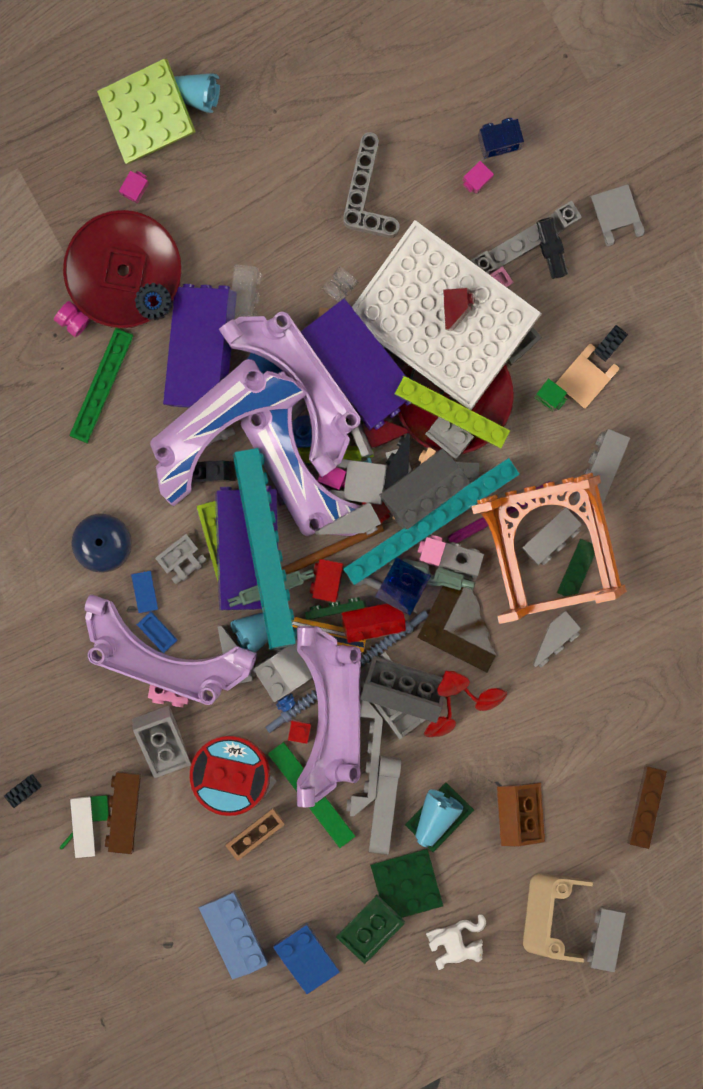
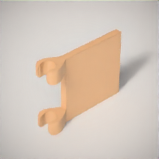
[555,344,619,409]

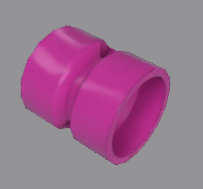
[54,301,91,338]

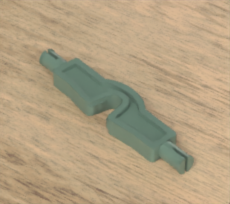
[388,558,476,590]
[228,569,314,607]

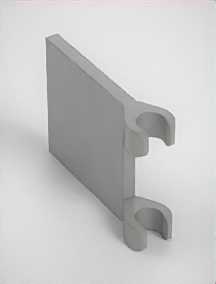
[591,185,645,246]
[330,459,387,505]

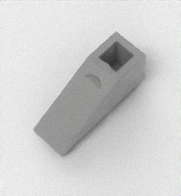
[532,611,581,668]

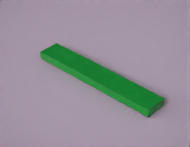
[69,328,134,444]
[268,742,356,848]

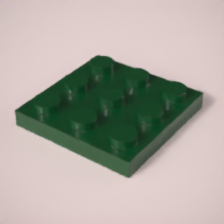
[370,848,443,918]

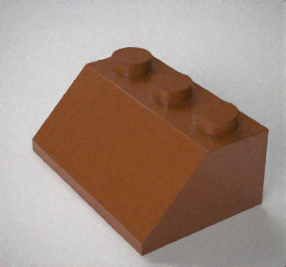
[497,783,545,847]

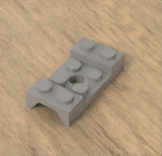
[360,652,426,739]

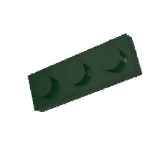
[556,539,595,596]
[305,597,367,620]

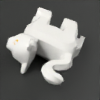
[426,915,486,970]

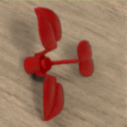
[424,671,507,737]

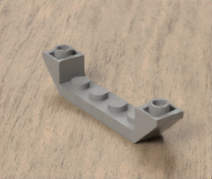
[470,201,582,274]
[346,699,383,816]

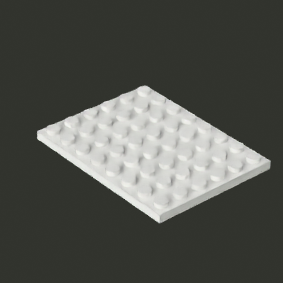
[352,220,542,410]

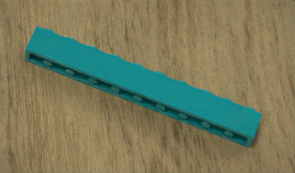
[233,448,297,650]
[343,458,520,585]

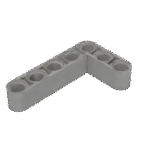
[343,132,399,238]
[369,756,401,855]

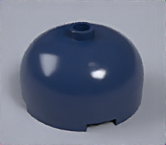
[71,513,131,573]

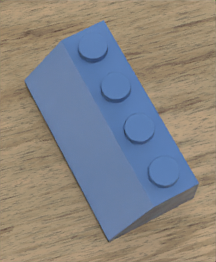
[198,890,268,979]

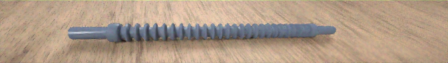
[265,610,428,733]

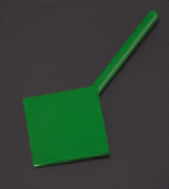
[59,795,108,850]

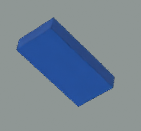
[131,571,159,613]
[136,611,178,653]

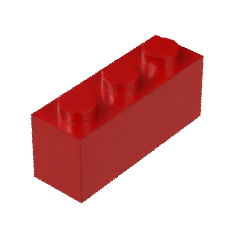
[342,601,406,643]

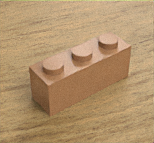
[225,807,285,861]

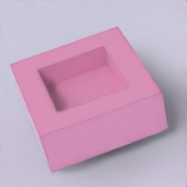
[490,266,513,287]

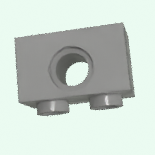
[438,542,484,581]

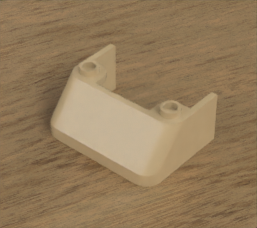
[523,873,593,963]

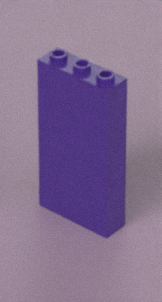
[163,284,237,408]
[301,298,411,430]
[215,486,278,611]

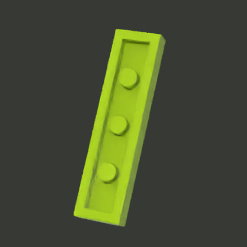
[196,501,218,582]

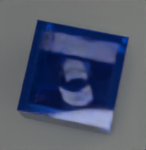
[478,118,524,159]
[375,557,431,615]

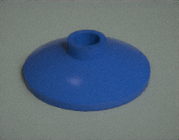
[292,415,312,448]

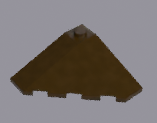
[417,578,496,673]

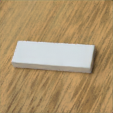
[70,796,95,858]

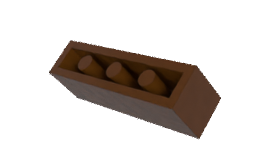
[627,766,667,849]
[105,771,141,854]

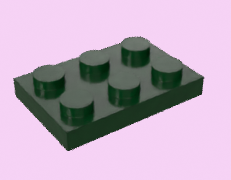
[404,782,474,852]
[336,894,405,964]

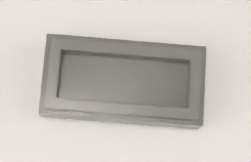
[347,420,374,457]

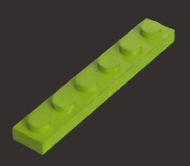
[395,376,510,449]

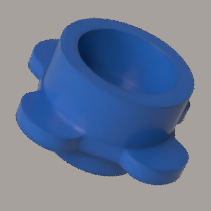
[276,694,295,712]

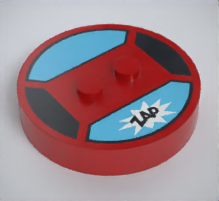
[189,736,270,816]

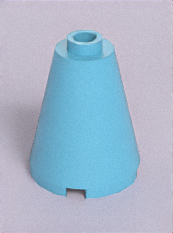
[174,73,220,113]
[231,612,268,653]
[415,789,463,847]

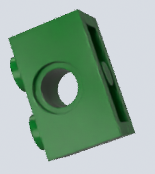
[534,378,568,412]

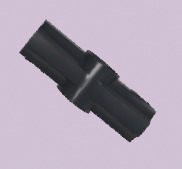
[536,217,568,279]

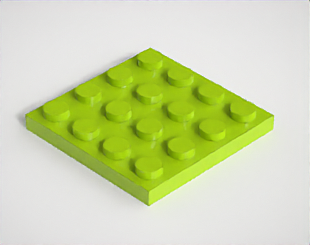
[97,59,196,164]

